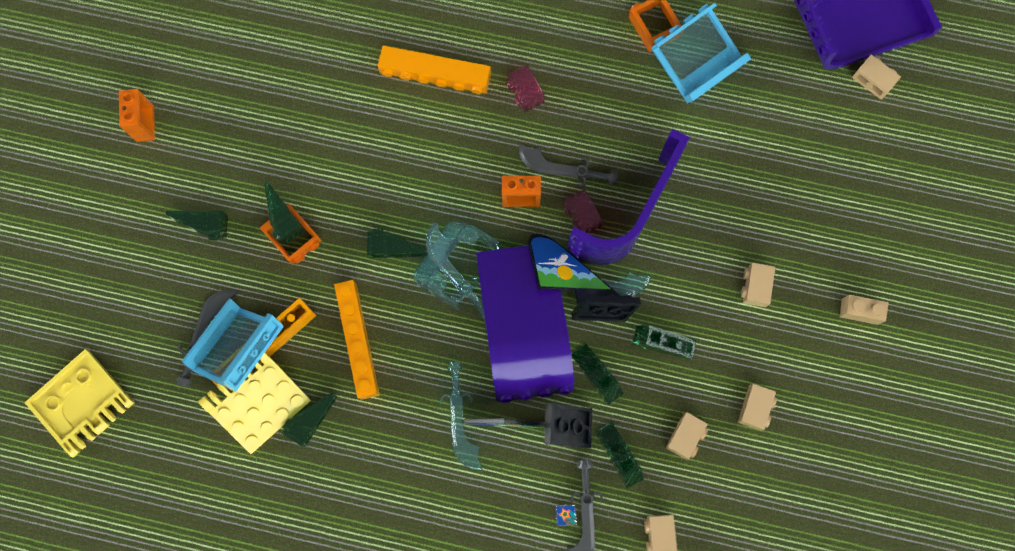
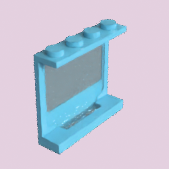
[651,3,751,103]
[181,299,284,392]

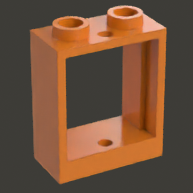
[628,0,684,53]
[119,89,155,142]
[502,176,541,207]
[260,204,322,265]

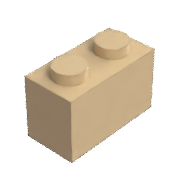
[852,55,901,100]
[741,263,775,308]
[840,295,889,325]
[737,384,777,430]
[665,412,708,460]
[644,514,677,551]

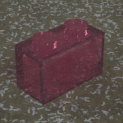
[506,65,545,112]
[563,189,603,233]

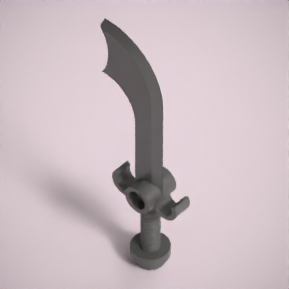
[519,144,618,189]
[176,290,236,388]
[567,459,603,551]

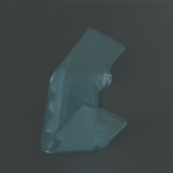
[413,221,500,311]

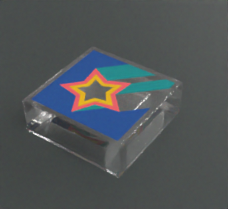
[555,504,577,527]

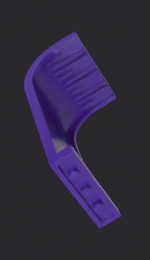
[794,0,942,69]
[567,129,690,265]
[476,245,574,403]

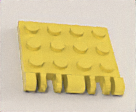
[25,349,135,458]
[198,352,311,454]

